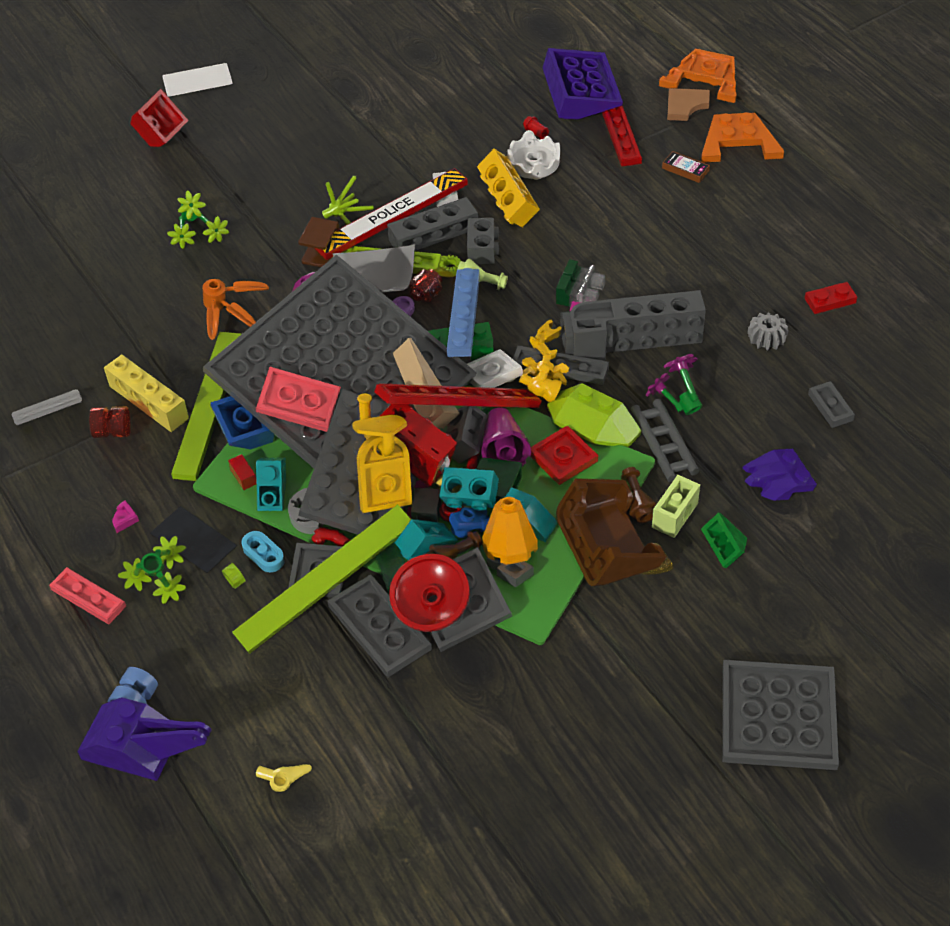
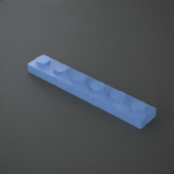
[447,268,480,357]

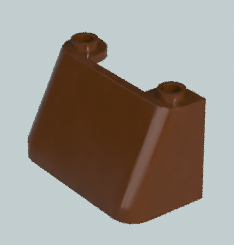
[556,478,666,586]

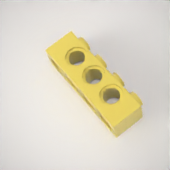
[104,354,189,432]

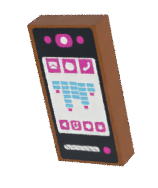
[662,151,710,183]

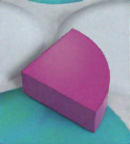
[112,500,139,533]

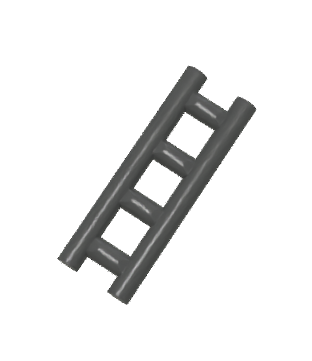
[630,399,700,482]

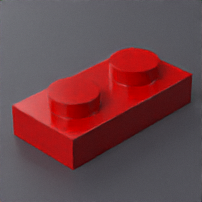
[805,282,857,314]

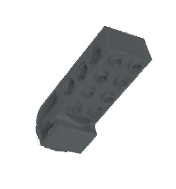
[560,290,706,361]

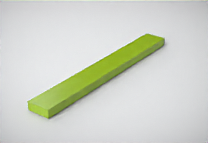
[171,332,241,481]
[232,504,411,654]

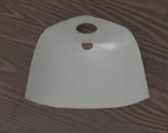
[333,244,415,293]

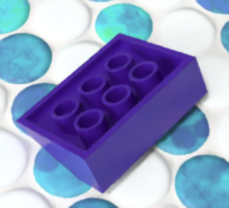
[542,48,623,119]

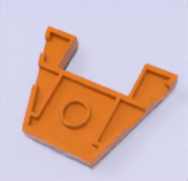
[659,49,736,103]
[701,112,784,162]

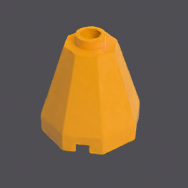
[482,497,538,565]

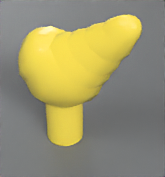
[256,764,312,792]

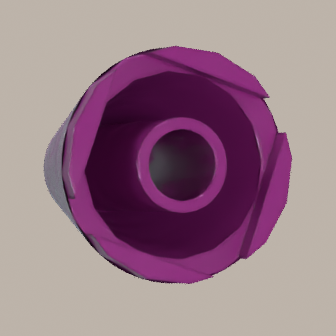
[481,408,531,467]

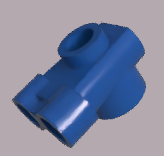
[449,508,490,538]

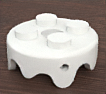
[507,130,560,180]

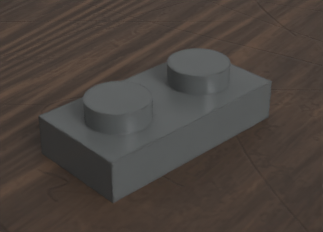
[808,381,855,428]

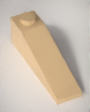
[393,338,460,429]

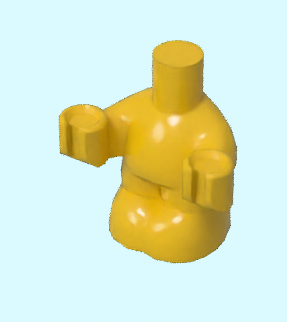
[519,362,562,402]

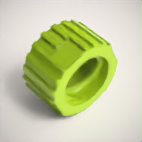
[222,563,246,589]

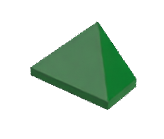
[701,513,747,568]

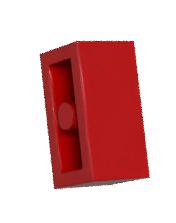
[228,454,257,490]

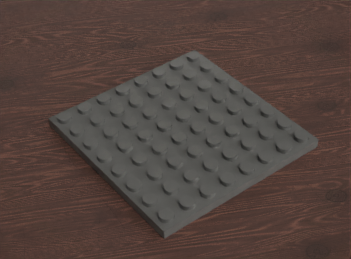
[203,255,477,468]

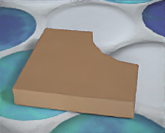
[667,88,710,121]

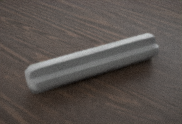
[12,389,82,425]

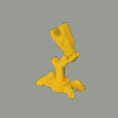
[520,320,569,385]

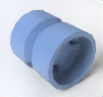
[108,667,158,704]

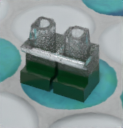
[556,259,605,307]

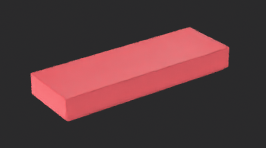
[49,567,126,624]

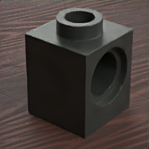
[411,487,442,523]

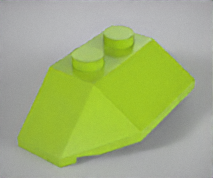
[547,383,641,447]

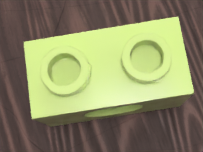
[652,475,700,538]

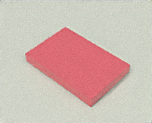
[256,367,341,432]

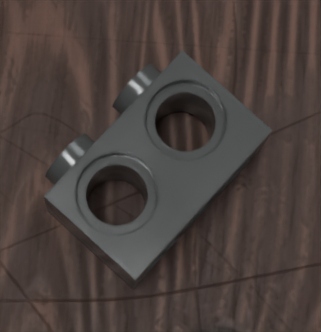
[467,218,499,265]
[446,406,488,464]

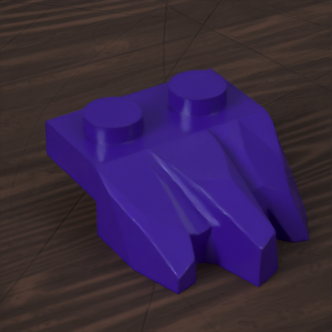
[743,449,817,501]

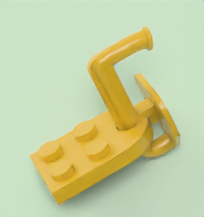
[352,393,412,513]

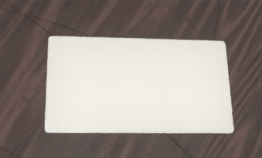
[163,63,233,97]

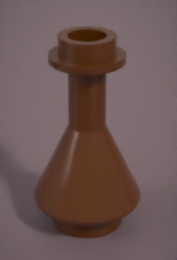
[621,467,657,523]
[425,531,482,560]

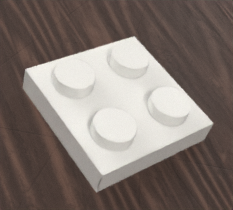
[467,349,523,388]

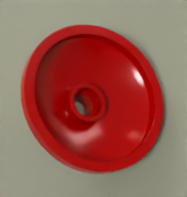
[389,554,470,632]

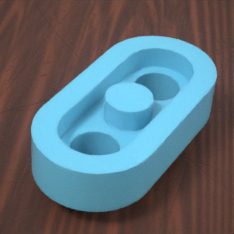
[242,531,284,572]

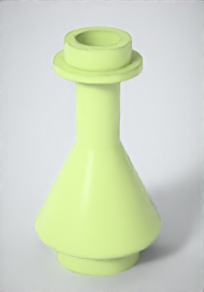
[457,259,508,290]

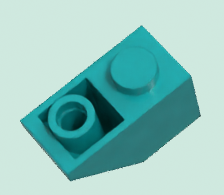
[256,458,286,511]

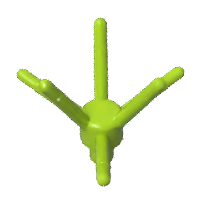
[322,176,374,225]

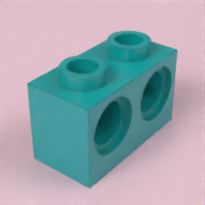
[440,467,499,510]

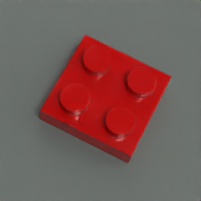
[530,425,598,485]

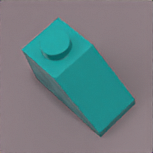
[505,487,557,542]
[395,519,458,560]

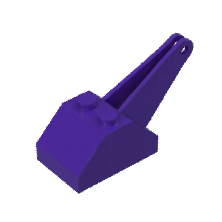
[78,697,211,781]

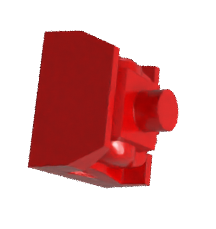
[130,89,189,147]

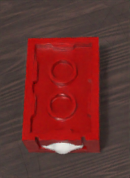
[379,404,457,487]

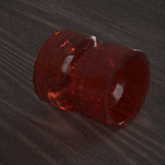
[89,406,130,438]

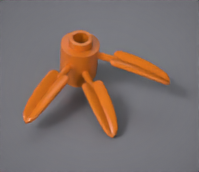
[202,279,269,340]

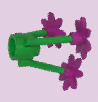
[646,354,703,415]

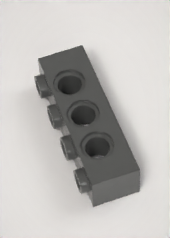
[387,197,478,251]

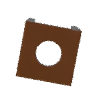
[298,217,339,267]

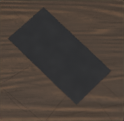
[150,506,237,573]

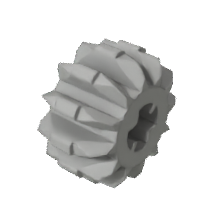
[748,312,788,351]

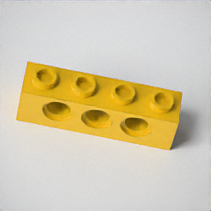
[477,149,540,227]

